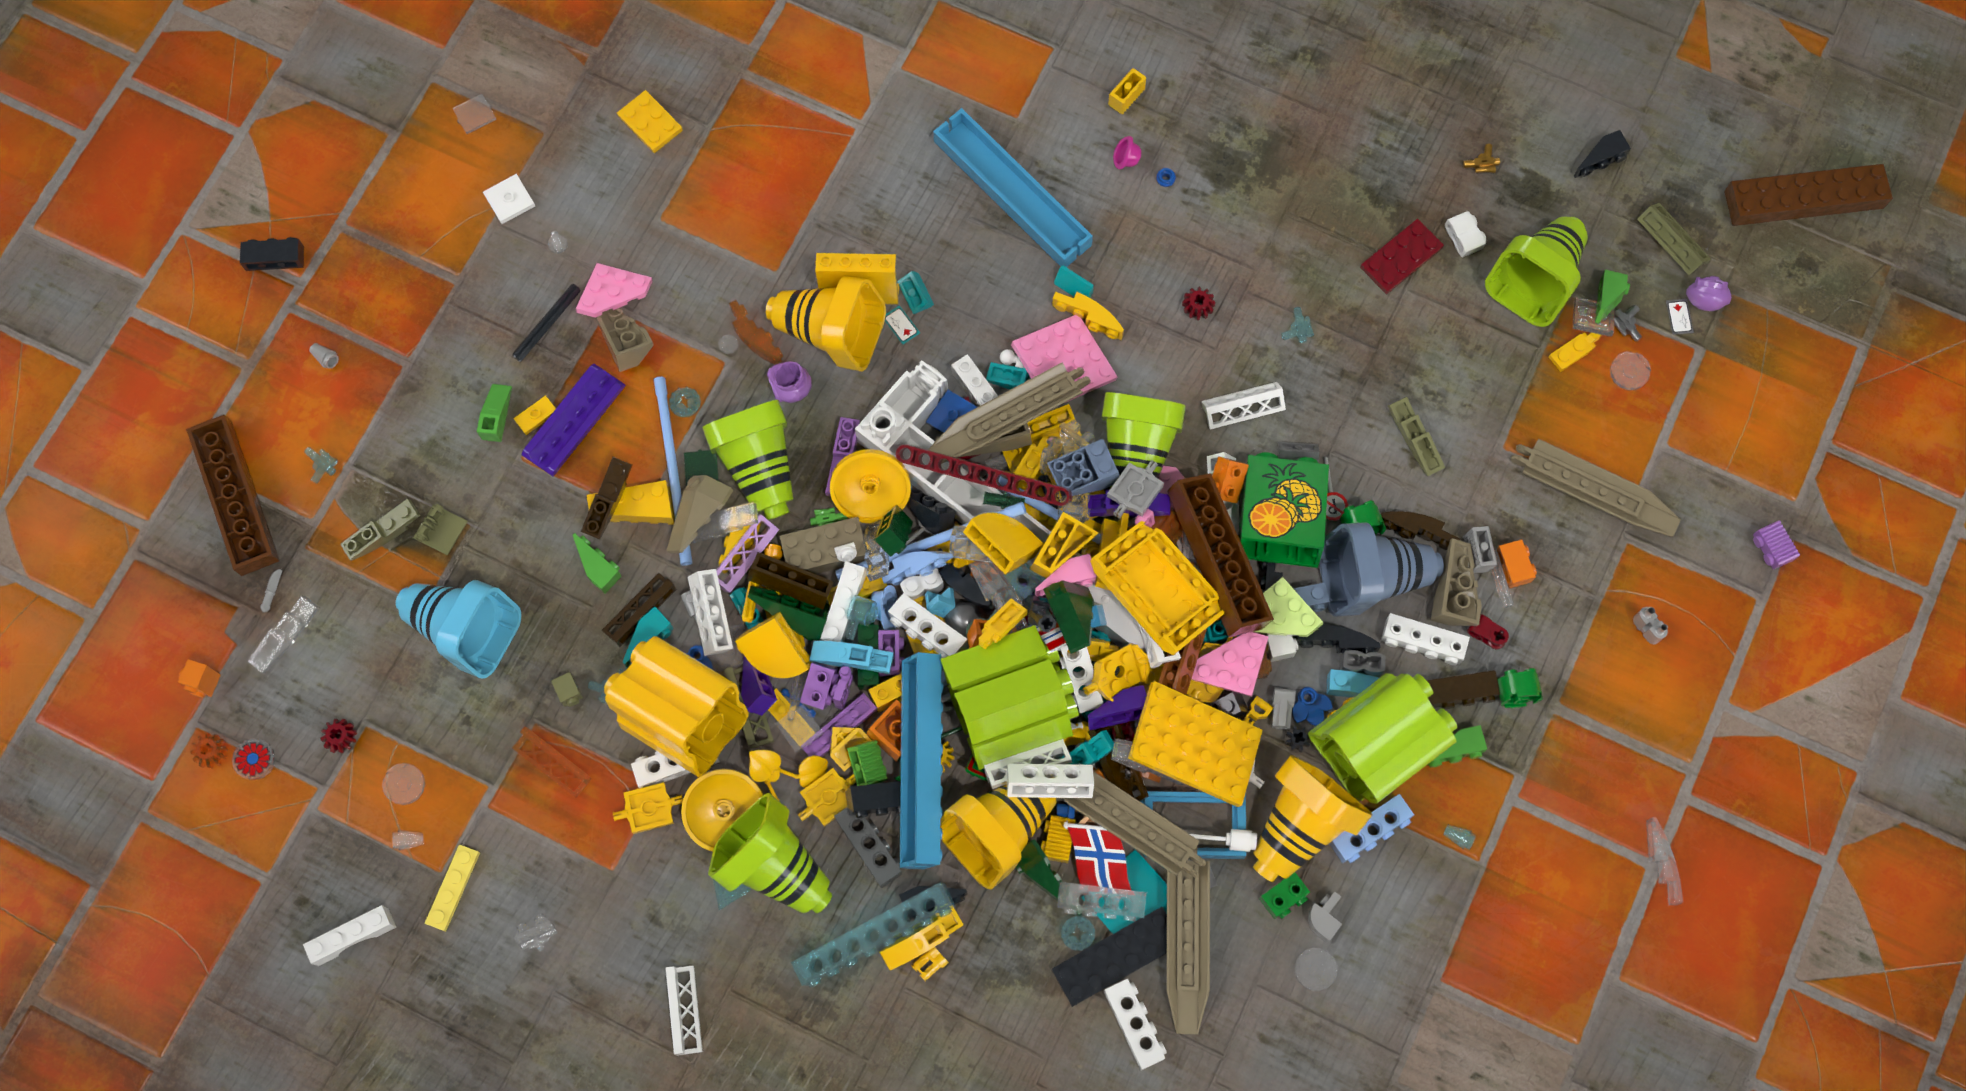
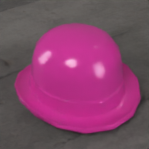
[1113,136,1141,170]

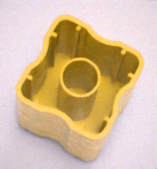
[604,636,748,777]

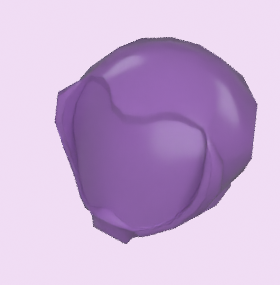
[1686,276,1732,311]
[767,361,812,403]

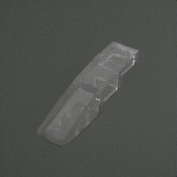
[690,502,758,544]
[863,520,889,582]
[248,596,320,673]
[1646,817,1683,905]

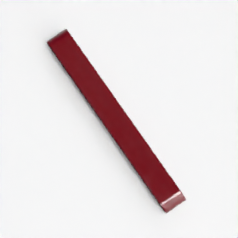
[896,445,1073,506]

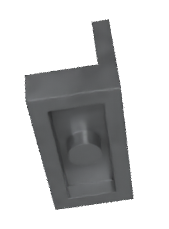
[1277,442,1319,461]

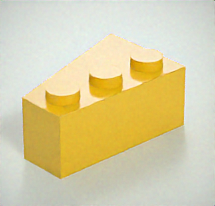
[1029,512,1098,579]

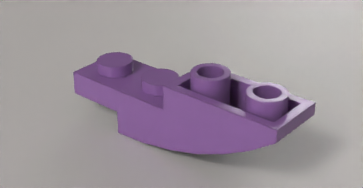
[825,417,860,496]

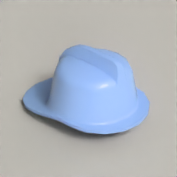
[870,585,897,630]

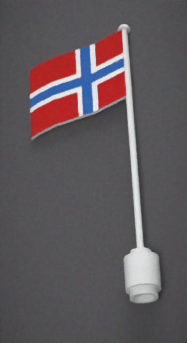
[1064,821,1257,895]

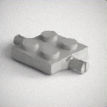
[1107,460,1164,518]

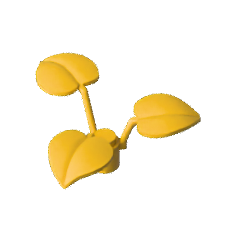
[749,750,828,817]

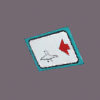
[885,305,920,344]

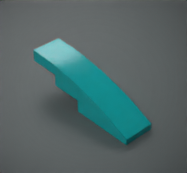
[986,362,1031,390]
[1058,730,1116,765]

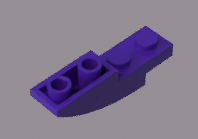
[1087,490,1171,518]

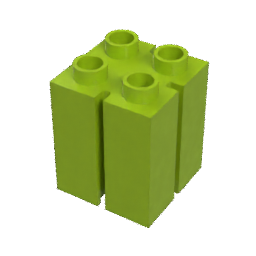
[940,625,1079,770]

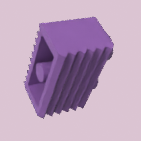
[1753,521,1800,570]

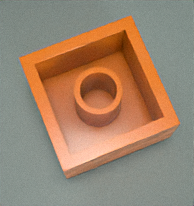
[866,699,901,762]

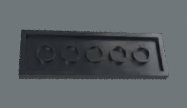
[1051,907,1167,1007]

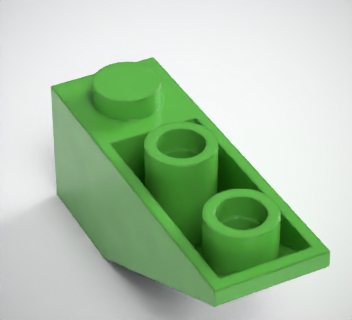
[477,384,512,442]
[573,533,622,594]
[1428,725,1487,768]

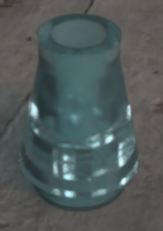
[1443,824,1477,850]

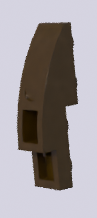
[580,457,633,539]
[1381,511,1460,550]

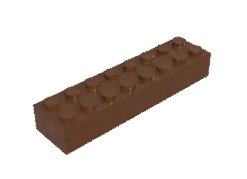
[1724,164,1893,226]
[186,415,280,576]
[1167,473,1274,637]

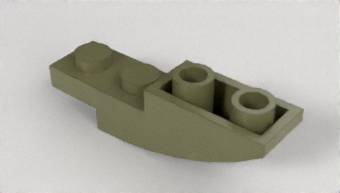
[340,499,421,561]

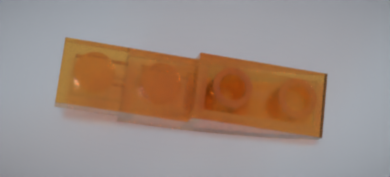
[729,300,784,365]

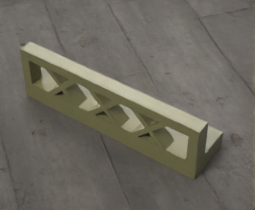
[1637,203,1711,275]
[724,667,774,749]

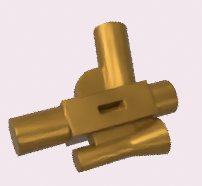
[1463,144,1500,173]

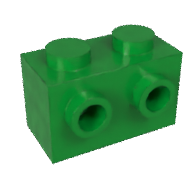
[1259,872,1310,920]

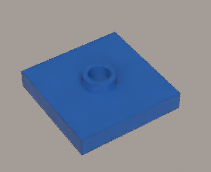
[926,390,977,433]

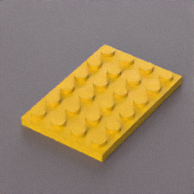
[1128,681,1263,807]

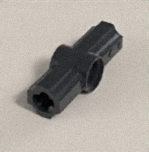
[1022,595,1056,632]

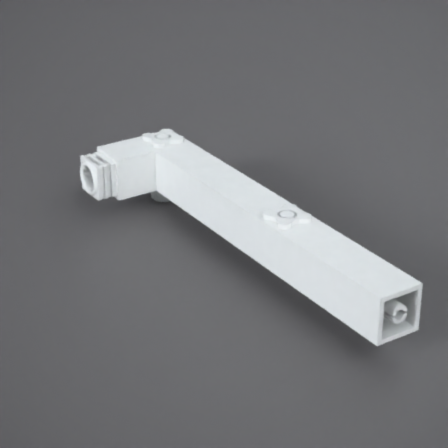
[855,360,1146,652]

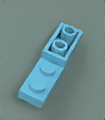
[809,641,894,674]

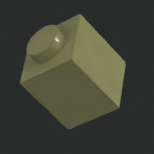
[551,672,583,707]

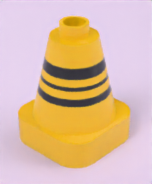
[766,276,886,372]
[1253,755,1373,882]
[940,784,1056,889]

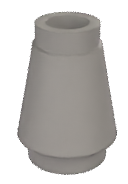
[309,343,339,369]

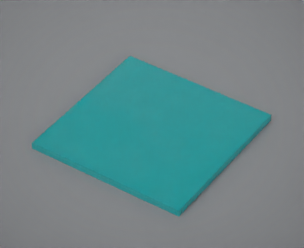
[1081,849,1167,934]

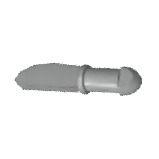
[261,569,282,612]

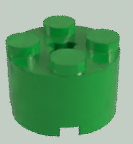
[1339,500,1386,535]
[1497,668,1543,708]

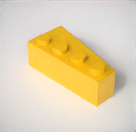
[587,480,675,525]

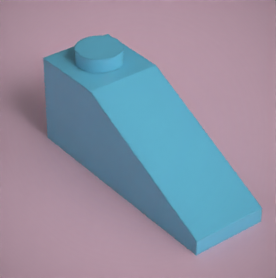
[1326,669,1379,697]

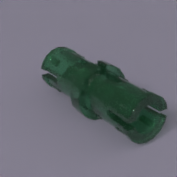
[983,491,1025,509]

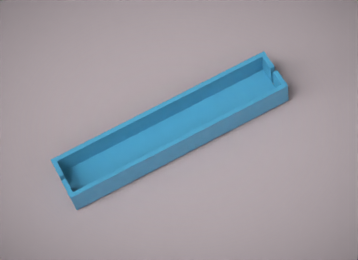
[933,108,1093,267]
[900,652,943,869]

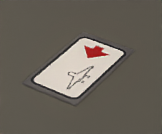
[1666,299,1694,335]

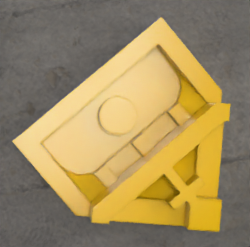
[830,727,872,772]

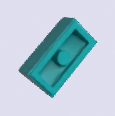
[1054,265,1094,298]
[897,271,934,314]

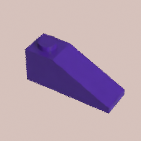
[741,656,777,716]
[1088,685,1147,730]

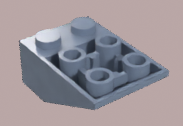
[1047,439,1119,498]

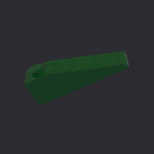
[1043,580,1094,654]
[748,586,829,641]
[1015,839,1083,917]

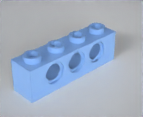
[1329,794,1414,863]

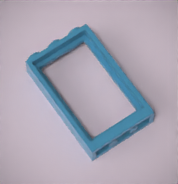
[1140,791,1246,859]

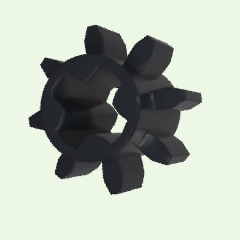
[1285,726,1310,753]

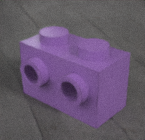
[878,630,904,676]
[800,662,840,710]

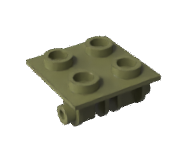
[413,504,468,556]

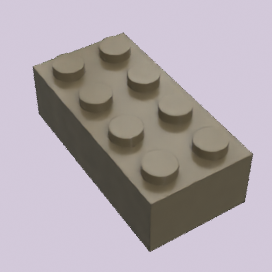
[780,517,868,574]

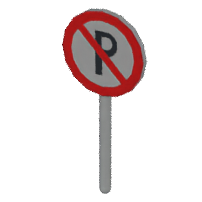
[1324,457,1348,521]

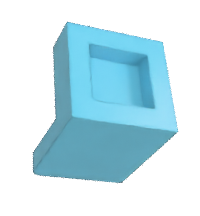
[925,587,955,618]

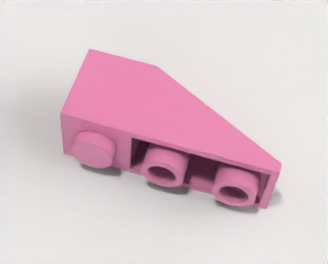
[1034,554,1096,598]

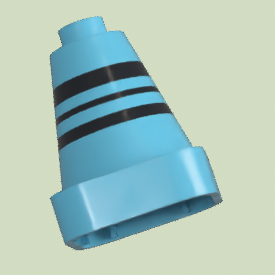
[396,580,521,679]

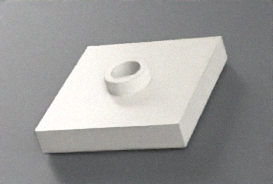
[483,174,535,224]

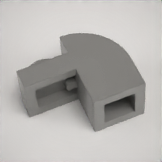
[1308,892,1342,943]

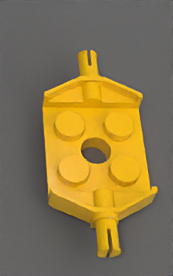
[1187,636,1237,704]
[1083,643,1150,701]

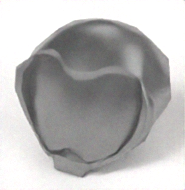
[945,598,989,638]

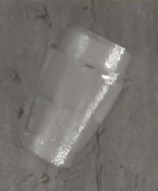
[392,830,424,851]

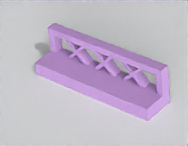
[716,514,779,593]

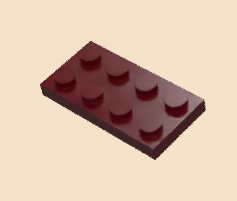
[1360,218,1444,295]

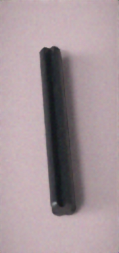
[512,284,581,362]

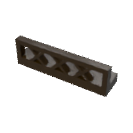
[602,573,677,647]
[1088,724,1149,801]

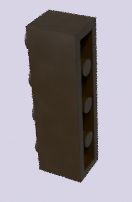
[747,552,834,609]
[1426,670,1500,709]

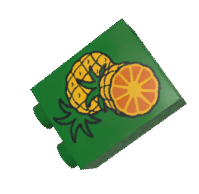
[1238,452,1329,568]

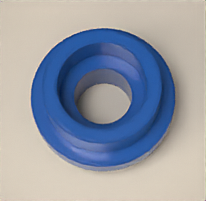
[1156,168,1176,187]

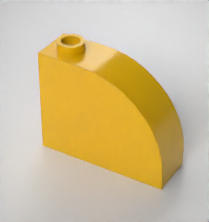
[963,513,1044,575]
[735,612,812,678]

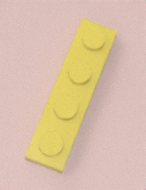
[425,845,480,932]

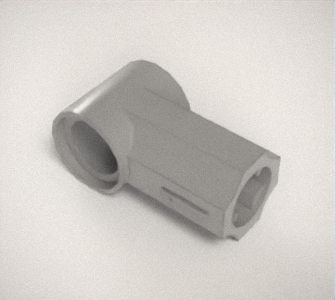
[1272,687,1295,730]

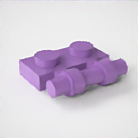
[831,666,853,710]

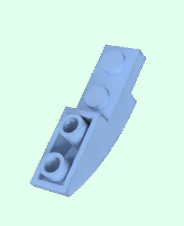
[881,551,953,585]

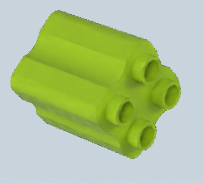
[1308,673,1457,804]

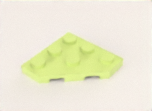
[1254,577,1323,637]

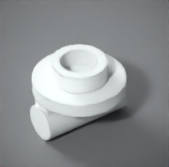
[834,542,857,562]

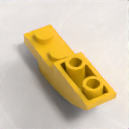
[1052,292,1124,340]
[879,907,963,970]

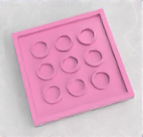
[1011,315,1117,402]

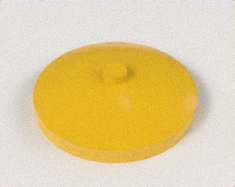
[830,449,911,523]
[681,768,763,852]

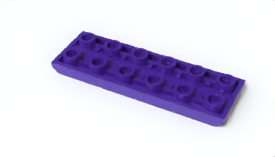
[521,364,626,477]

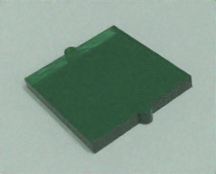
[684,449,719,486]

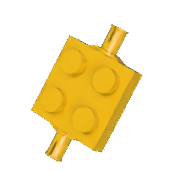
[797,768,856,827]
[613,782,683,834]

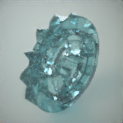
[669,386,701,417]
[1061,916,1095,951]

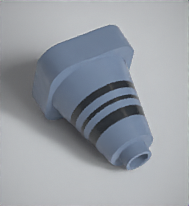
[1319,522,1444,617]

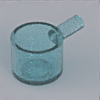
[846,595,878,640]

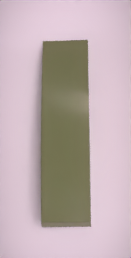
[1388,397,1445,476]

